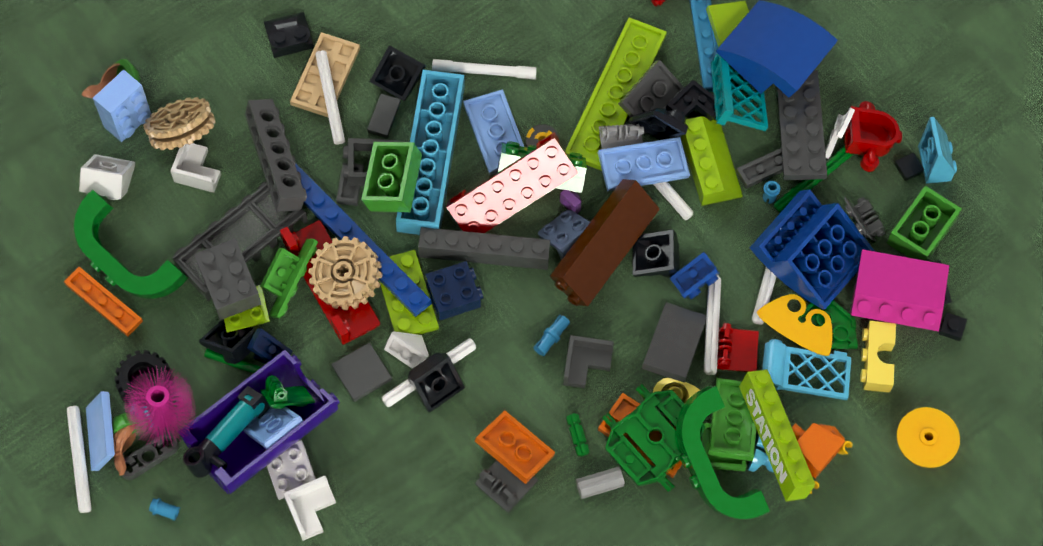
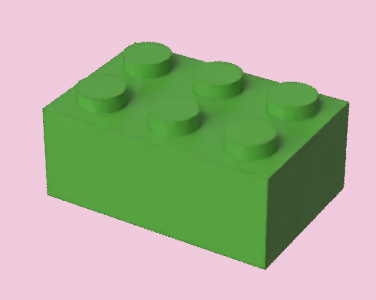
[361,142,422,212]
[887,186,962,261]

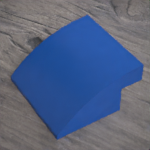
[716,0,838,98]
[749,189,875,309]

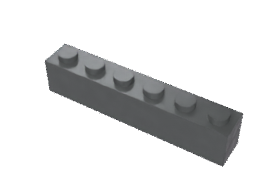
[418,227,550,270]

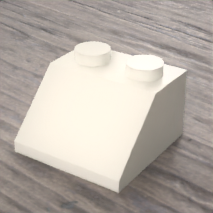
[79,154,135,200]

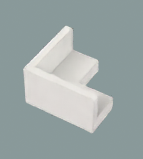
[171,143,221,193]
[283,476,336,541]

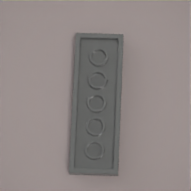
[776,71,827,180]

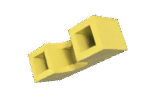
[860,321,896,393]

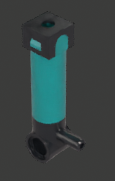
[183,386,270,478]

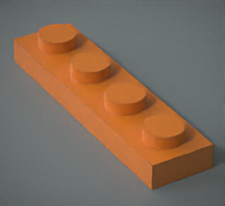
[64,267,143,337]

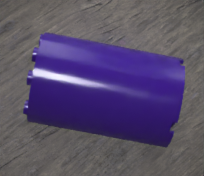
[178,350,340,494]

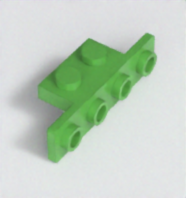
[260,239,318,319]

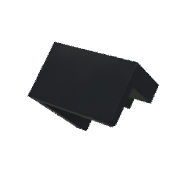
[665,80,716,121]

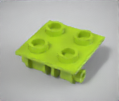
[224,285,270,333]

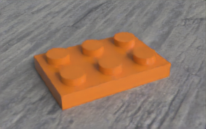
[475,410,555,484]

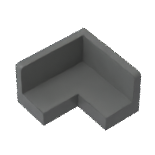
[563,335,614,388]

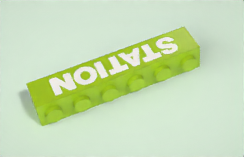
[739,369,816,502]

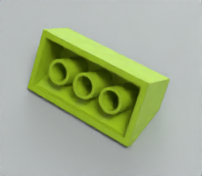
[681,116,743,206]

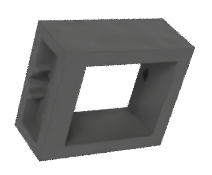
[343,138,399,186]

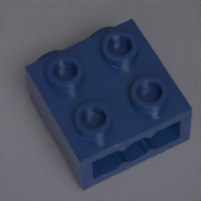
[425,261,484,320]

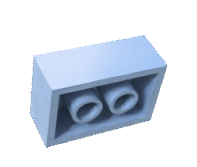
[93,70,151,142]

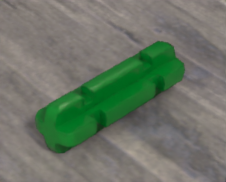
[566,413,589,457]

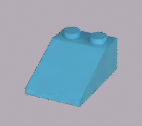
[918,117,957,184]

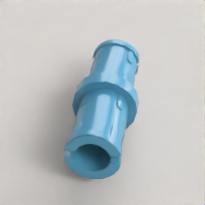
[533,315,570,356]

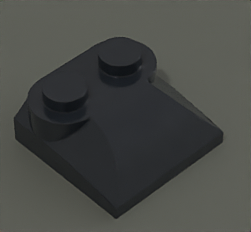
[264,12,314,58]
[369,45,426,101]
[629,108,688,140]
[633,230,679,277]
[199,319,261,364]
[408,353,465,413]

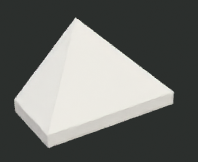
[384,331,429,369]

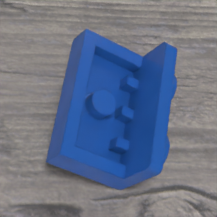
[670,252,720,299]

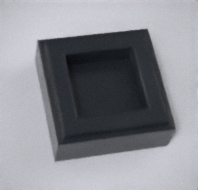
[894,152,924,181]

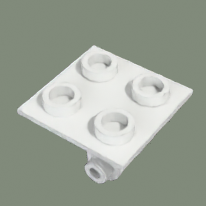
[267,440,316,500]

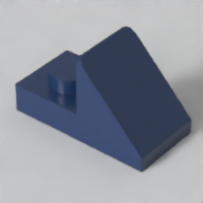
[247,329,293,364]

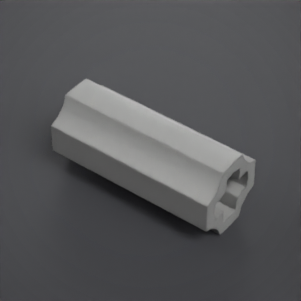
[576,466,625,499]

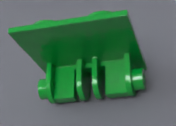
[260,375,315,409]

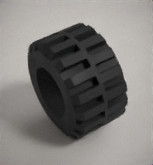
[115,350,174,407]

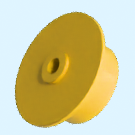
[897,407,960,468]

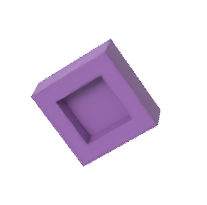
[560,190,581,213]

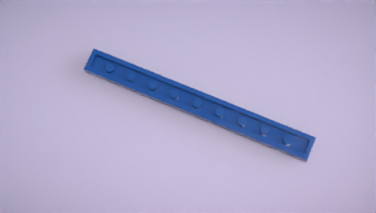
[295,164,432,317]

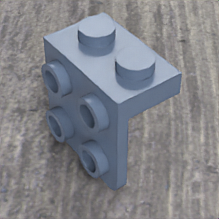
[538,209,590,260]

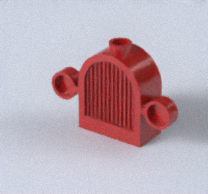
[844,101,902,172]

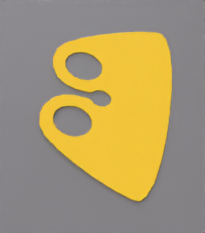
[757,294,832,356]

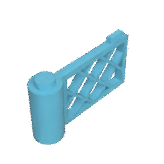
[762,339,851,400]

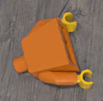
[792,423,853,494]

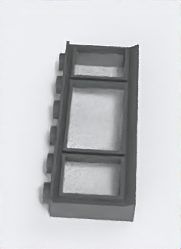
[172,182,308,301]

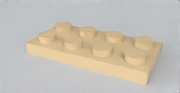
[290,32,360,118]

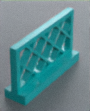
[711,53,768,131]

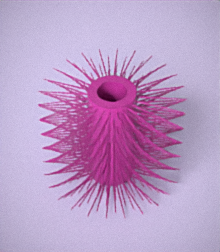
[123,365,196,447]

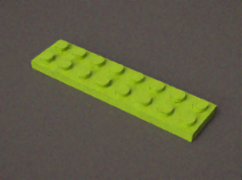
[565,17,667,171]

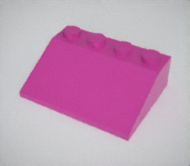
[850,249,949,331]

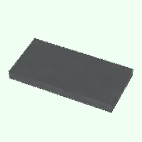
[642,302,706,382]

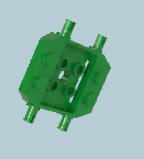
[602,384,709,492]

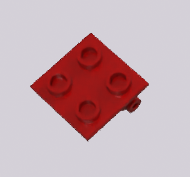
[717,323,759,372]

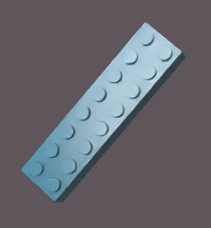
[396,70,465,235]

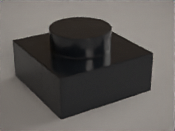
[939,312,967,341]

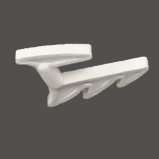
[825,107,855,159]

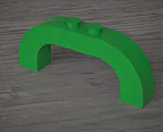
[74,190,188,299]
[676,386,770,519]

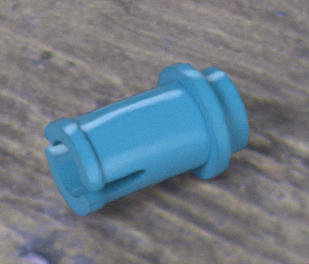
[763,181,781,204]
[149,498,180,521]

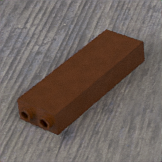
[550,179,660,307]

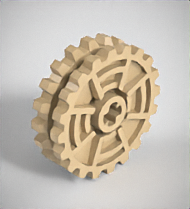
[143,97,216,150]
[308,236,383,310]

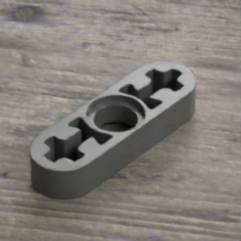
[121,433,179,480]

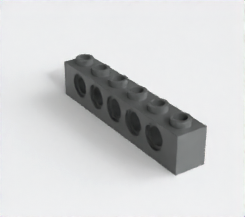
[245,99,307,212]

